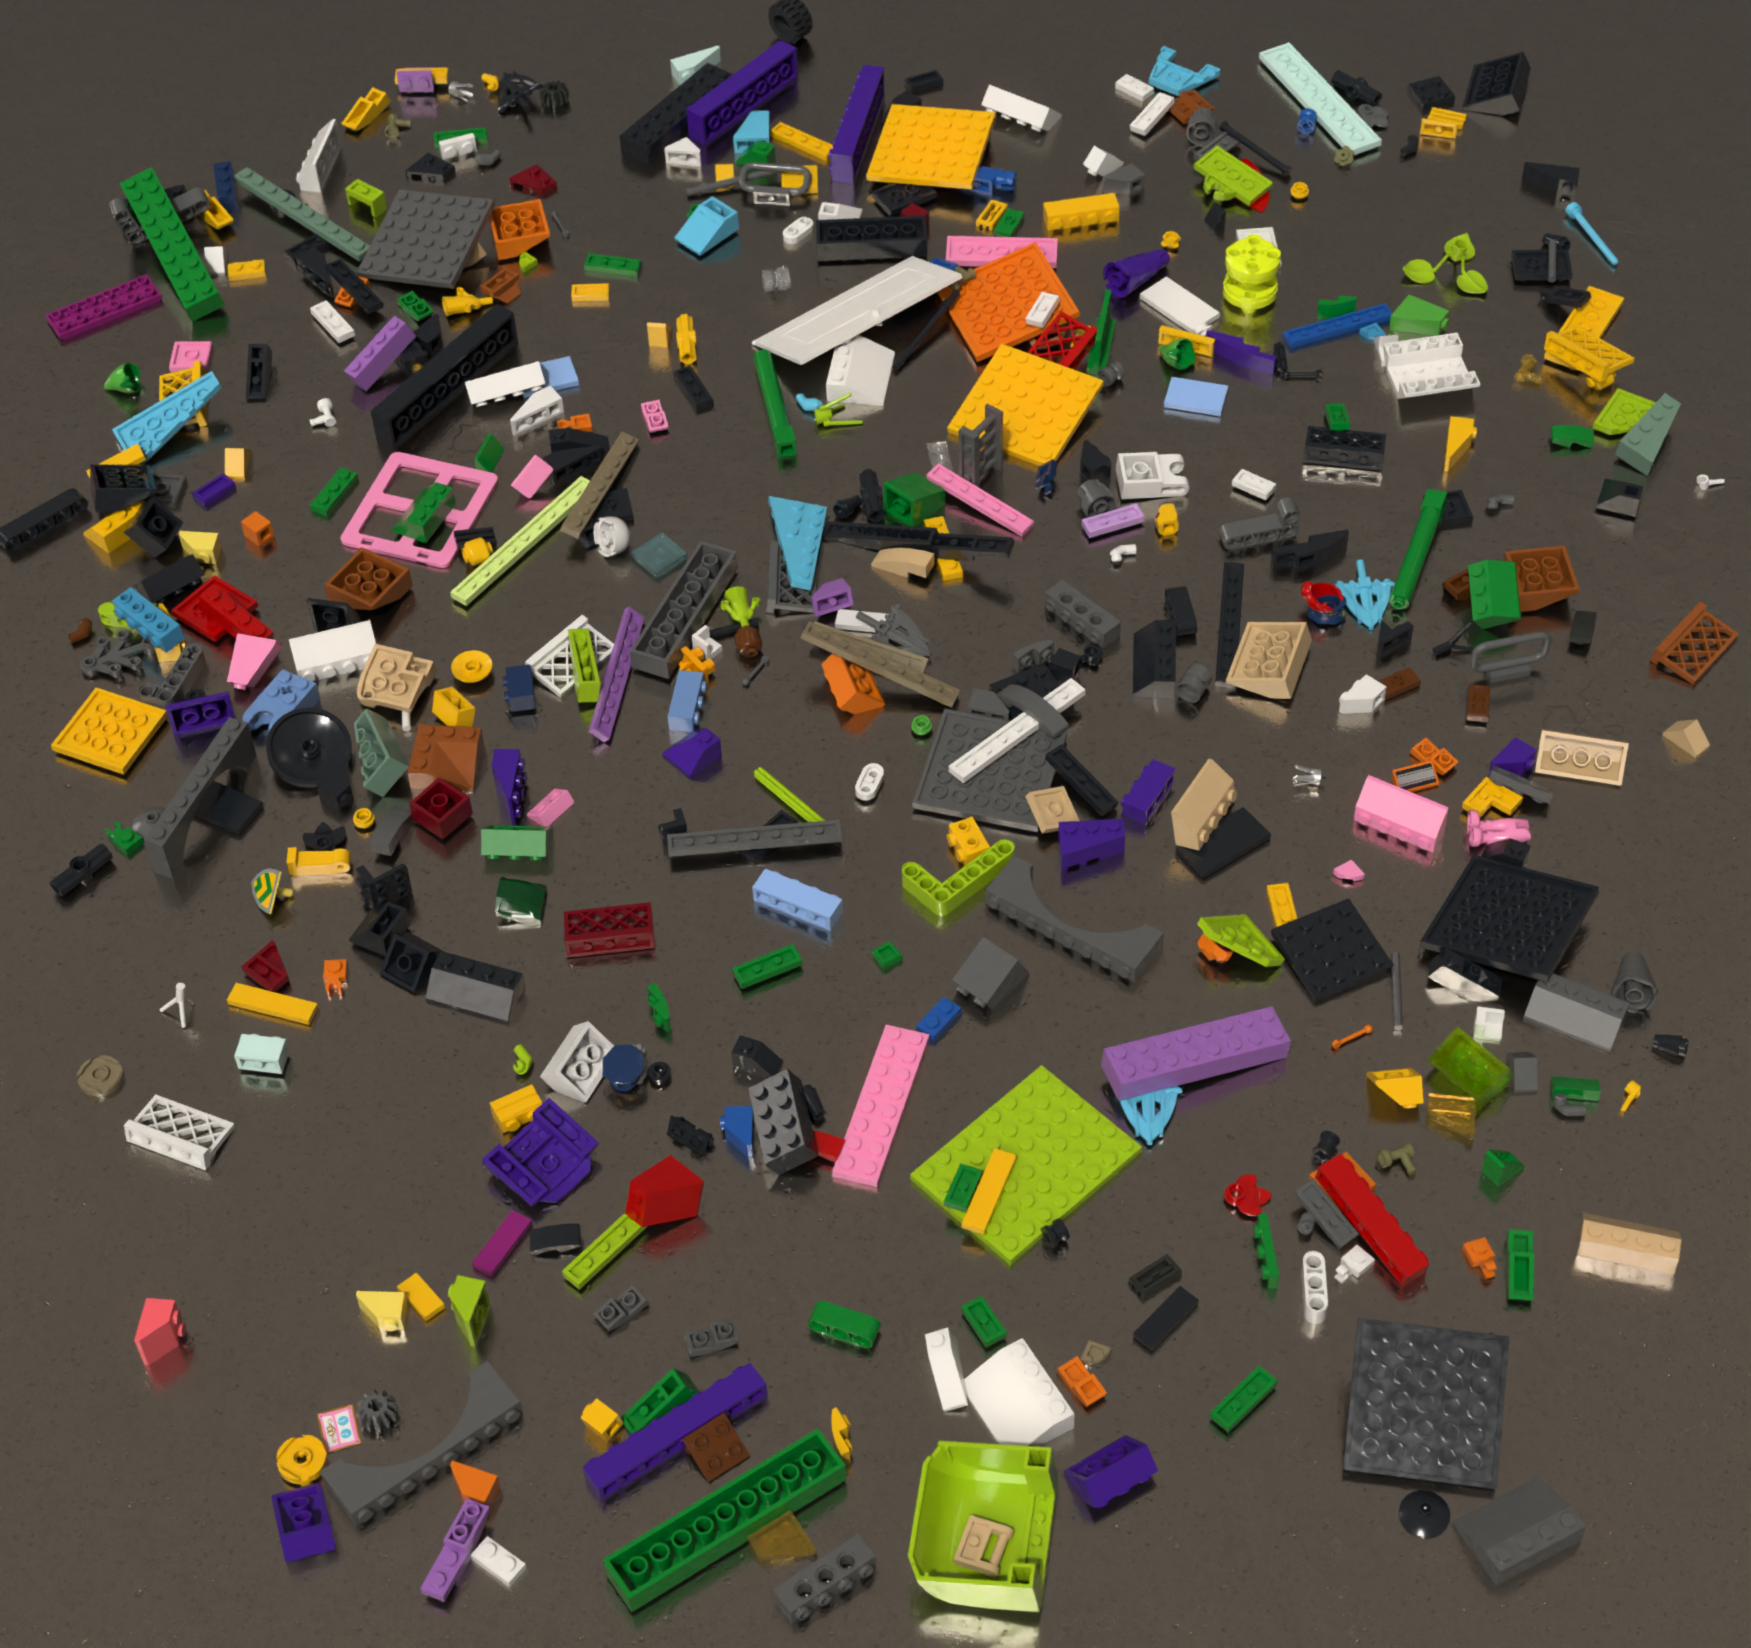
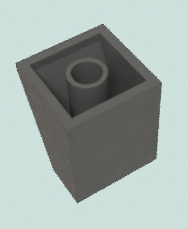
[952,937,1029,1010]

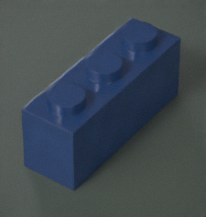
[213,161,239,213]

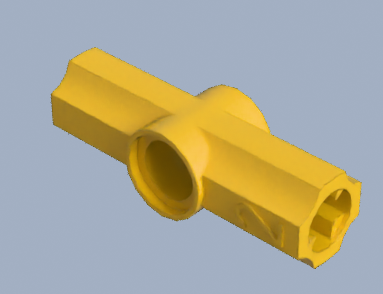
[676,314,696,365]

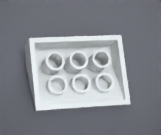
[826,335,895,406]
[964,1338,1074,1447]

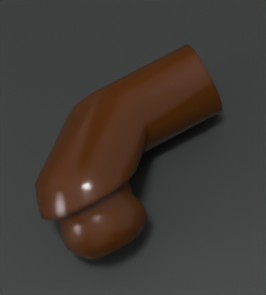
[68,618,92,644]

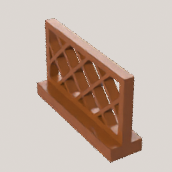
[1650,601,1739,685]

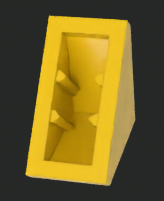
[647,323,673,348]
[225,448,252,479]

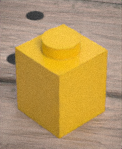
[580,1398,624,1443]

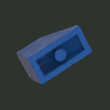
[720,1106,754,1158]

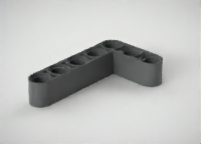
[109,188,210,244]

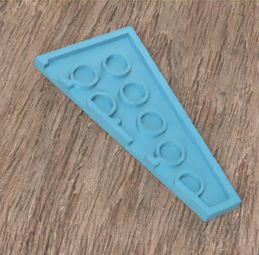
[112,371,222,465]

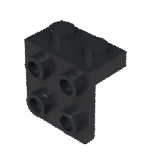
[355,864,412,909]

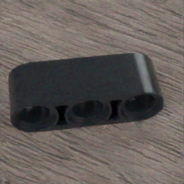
[1165,586,1197,636]

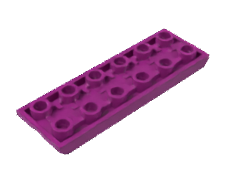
[45,274,162,340]

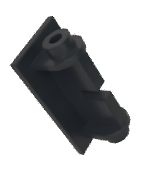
[667,1115,715,1156]

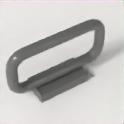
[739,162,811,206]
[1470,631,1551,683]

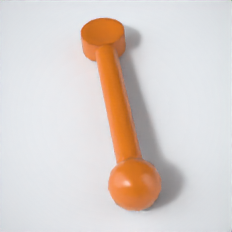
[1331,1024,1373,1049]

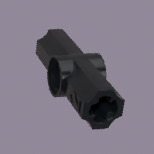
[1331,70,1382,107]
[860,469,885,523]
[49,843,113,897]

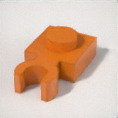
[557,413,593,432]
[323,959,348,996]

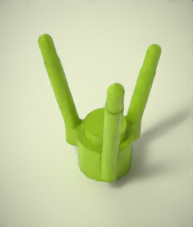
[814,393,863,427]

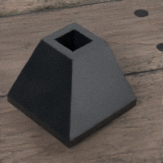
[1596,478,1644,517]

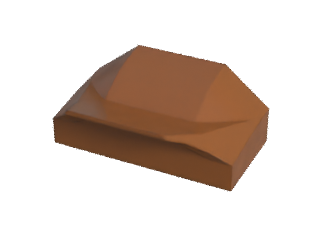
[480,267,521,304]

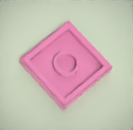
[169,341,213,372]

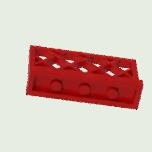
[1027,311,1098,370]

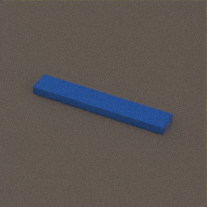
[1282,303,1393,348]

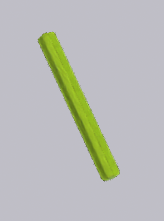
[754,767,826,822]

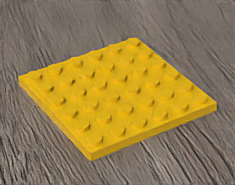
[866,104,996,189]
[947,344,1104,466]

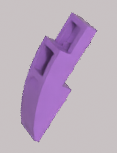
[420,1498,490,1602]

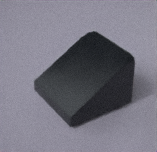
[1204,202,1226,230]
[579,523,596,549]

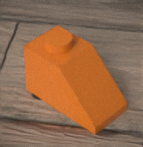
[450,1460,501,1508]

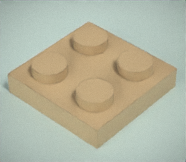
[1025,786,1080,834]

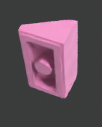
[511,454,554,499]
[527,789,574,826]

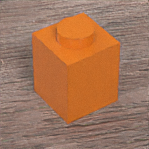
[241,511,274,547]

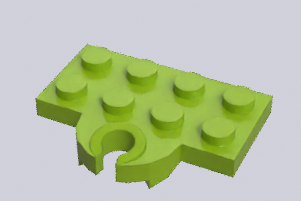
[1193,146,1273,206]

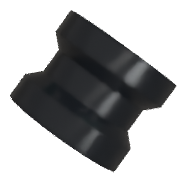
[1040,1218,1070,1248]

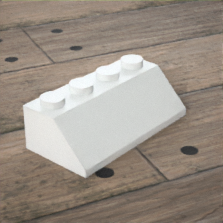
[981,85,1062,132]
[297,119,342,193]
[465,361,546,407]
[289,620,376,682]

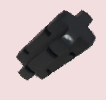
[1273,341,1288,373]

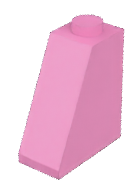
[227,634,283,691]

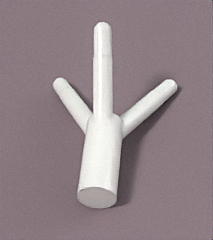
[160,983,195,1028]

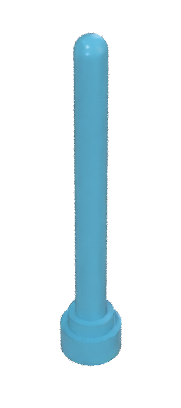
[1565,202,1618,265]

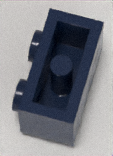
[502,664,536,712]

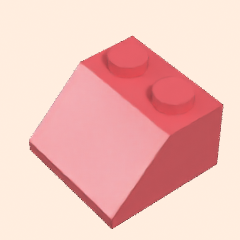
[134,1298,186,1365]

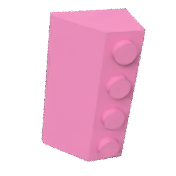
[1354,775,1449,852]

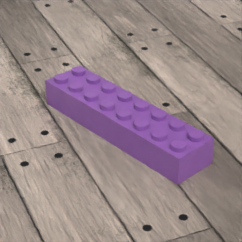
[1101,1006,1291,1101]

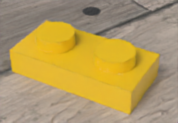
[227,259,266,281]

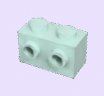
[234,1034,289,1074]

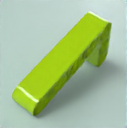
[901,839,1015,916]

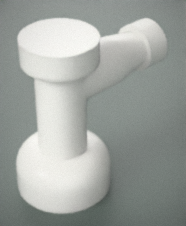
[309,398,336,427]

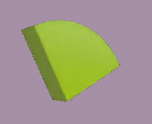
[519,252,538,273]

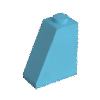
[733,111,770,153]

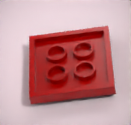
[171,575,259,642]

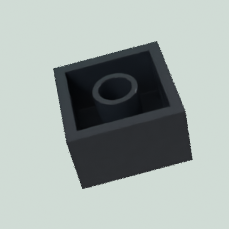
[123,497,184,558]

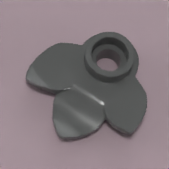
[1358,104,1389,129]

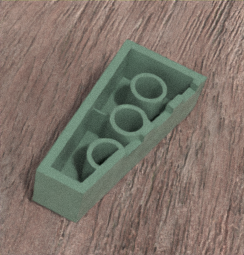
[1615,393,1681,476]
[354,708,409,797]

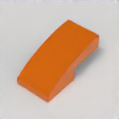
[1056,1356,1107,1407]

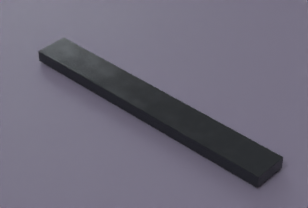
[1215,562,1244,688]

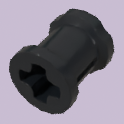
[1312,1131,1340,1162]

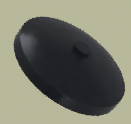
[266,708,352,788]

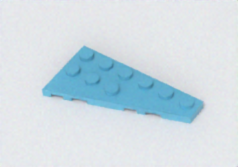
[768,496,827,590]

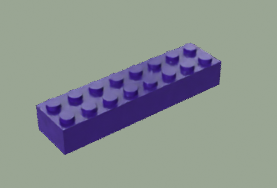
[686,40,798,146]
[829,65,885,184]

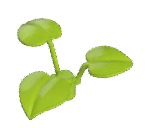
[1403,233,1488,294]

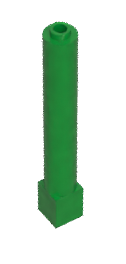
[753,349,797,458]
[1389,489,1447,609]

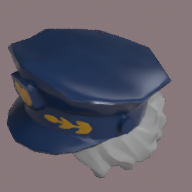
[602,1044,650,1092]

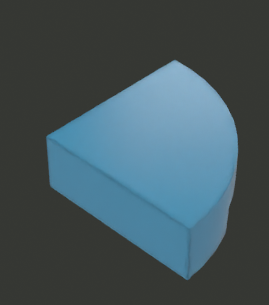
[1359,323,1386,340]

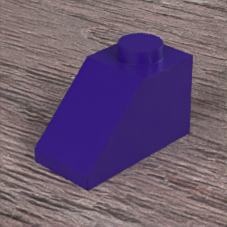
[1488,737,1537,776]

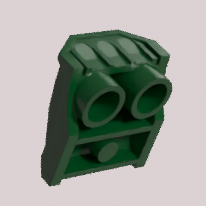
[495,877,547,924]

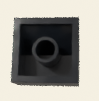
[379,932,443,992]

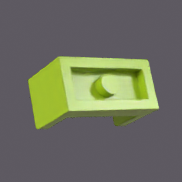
[345,179,387,218]

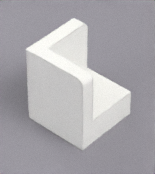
[692,625,722,660]
[1473,1006,1505,1041]

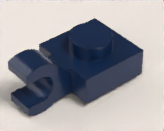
[1035,459,1058,495]

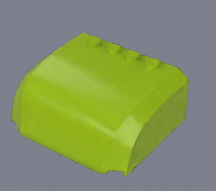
[908,1441,1058,1612]

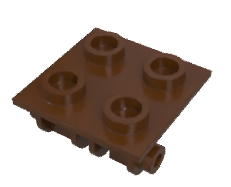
[682,1413,750,1482]

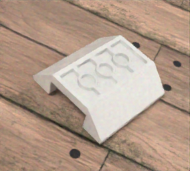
[1383,333,1480,399]

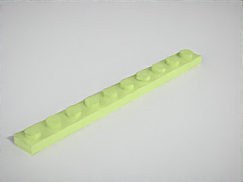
[450,476,590,606]

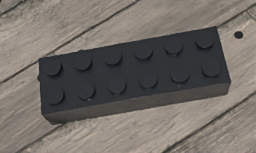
[816,215,928,261]

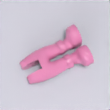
[1467,810,1531,847]

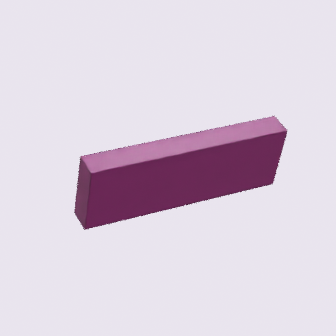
[472,1210,532,1277]

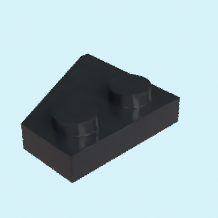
[405,153,455,180]

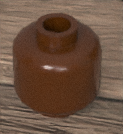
[734,625,763,658]

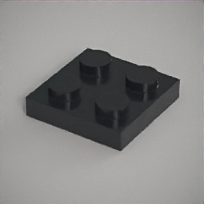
[1407,76,1455,110]

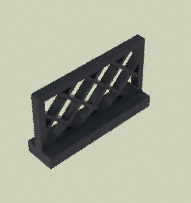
[1303,426,1386,471]

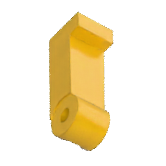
[287,847,351,876]

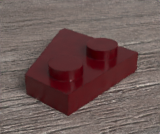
[508,164,557,195]
[241,940,289,992]

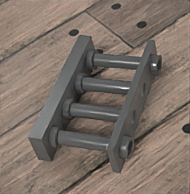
[958,404,1003,487]

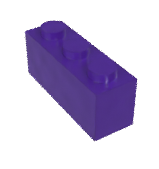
[1121,759,1176,825]

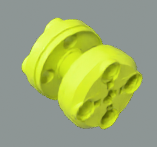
[1223,234,1281,313]

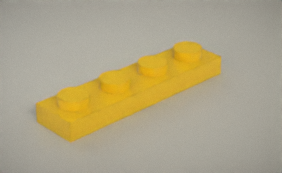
[924,516,963,581]

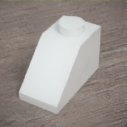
[1083,146,1124,177]

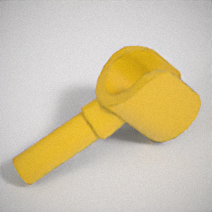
[1620,1081,1641,1112]

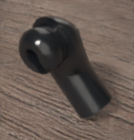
[1400,135,1419,157]

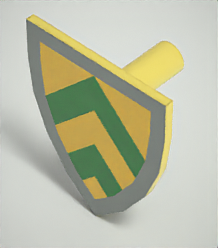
[251,868,293,914]

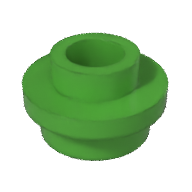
[911,715,932,735]

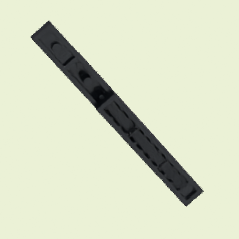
[822,521,1015,561]

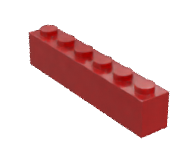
[1315,1153,1430,1288]

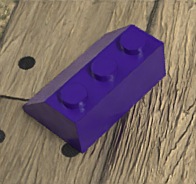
[165,691,235,736]
[1063,1435,1158,1508]

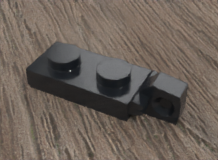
[1539,286,1591,308]

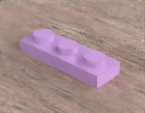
[1082,503,1145,538]

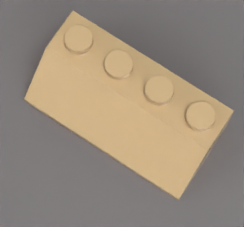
[1535,729,1629,786]
[1171,759,1237,850]
[1577,1213,1681,1275]

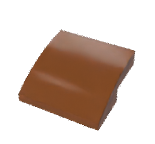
[1169,90,1215,124]

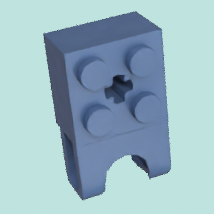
[243,669,320,731]

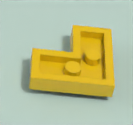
[1462,777,1523,818]

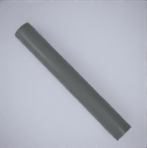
[1548,240,1556,283]

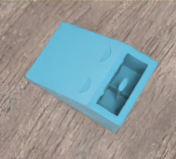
[675,196,739,255]

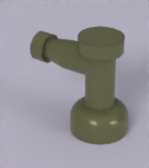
[385,114,411,138]
[949,266,976,291]
[1377,1143,1417,1175]

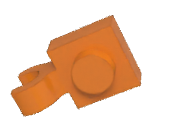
[1462,1237,1497,1279]

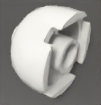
[593,517,631,557]

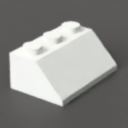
[540,1021,614,1103]

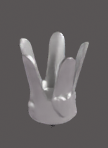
[448,81,473,102]
[1293,765,1326,786]

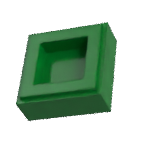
[872,941,903,970]

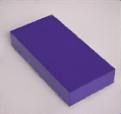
[192,473,236,507]

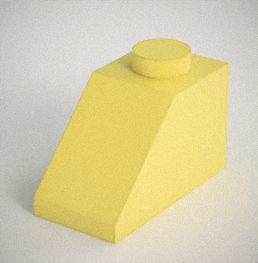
[179,531,222,564]
[356,1291,408,1331]

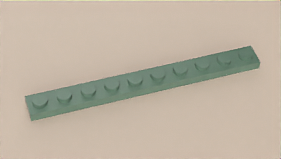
[234,167,370,262]

